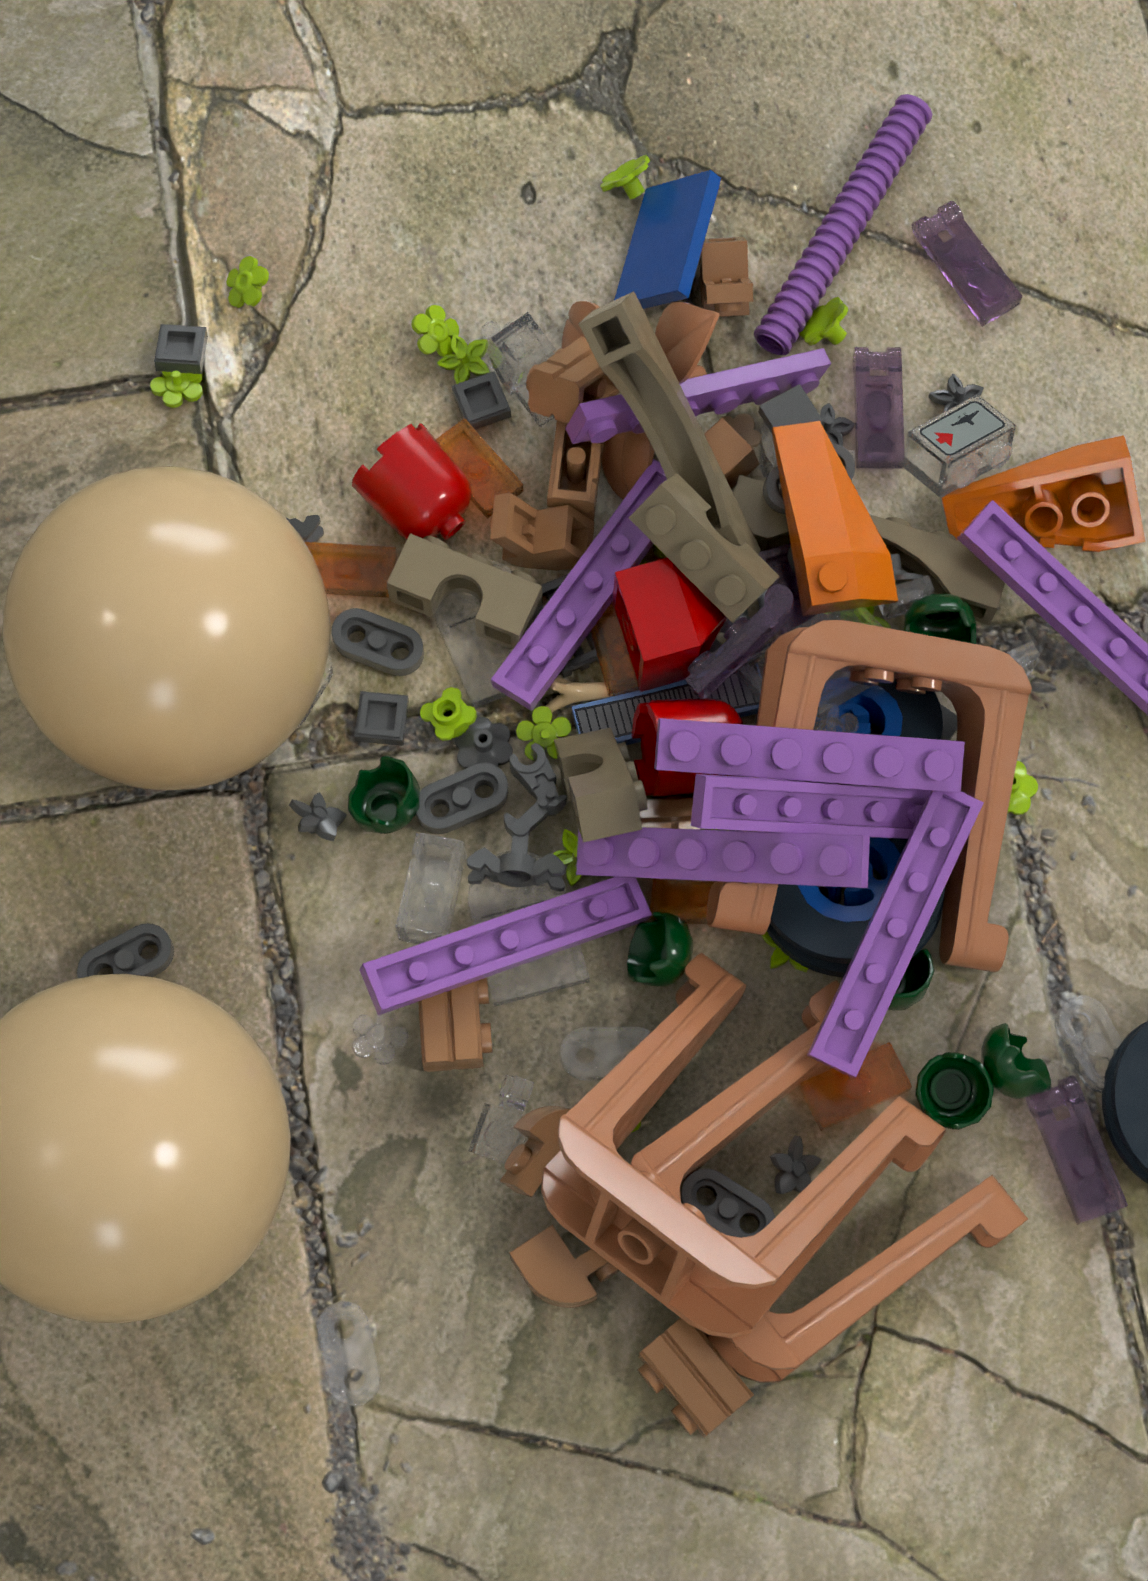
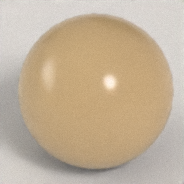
[3,466,331,791]
[0,974,291,1323]

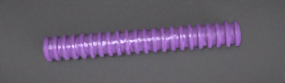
[754,94,933,355]

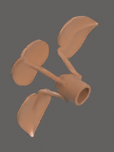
[562,301,720,500]

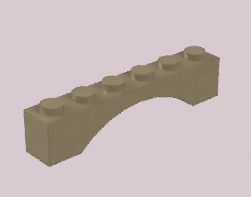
[578,291,761,554]
[733,475,1005,625]

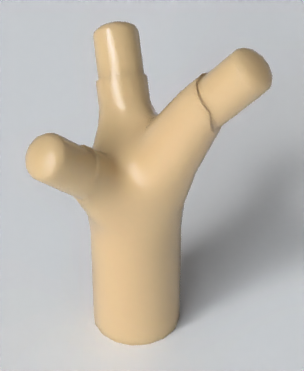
[545,676,612,713]

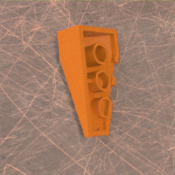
[772,421,898,616]
[941,435,1146,552]

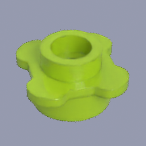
[420,687,477,741]

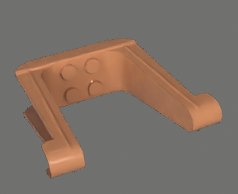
[707,620,1032,972]
[541,953,946,1338]
[630,980,1028,1383]

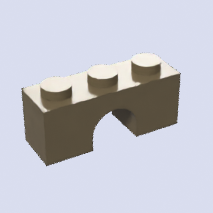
[629,473,780,623]
[387,534,543,649]
[554,727,648,842]

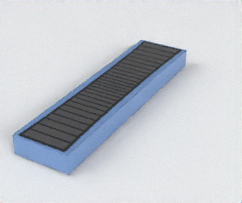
[572,662,762,745]

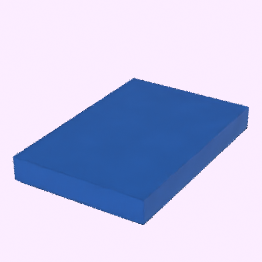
[614,170,721,309]

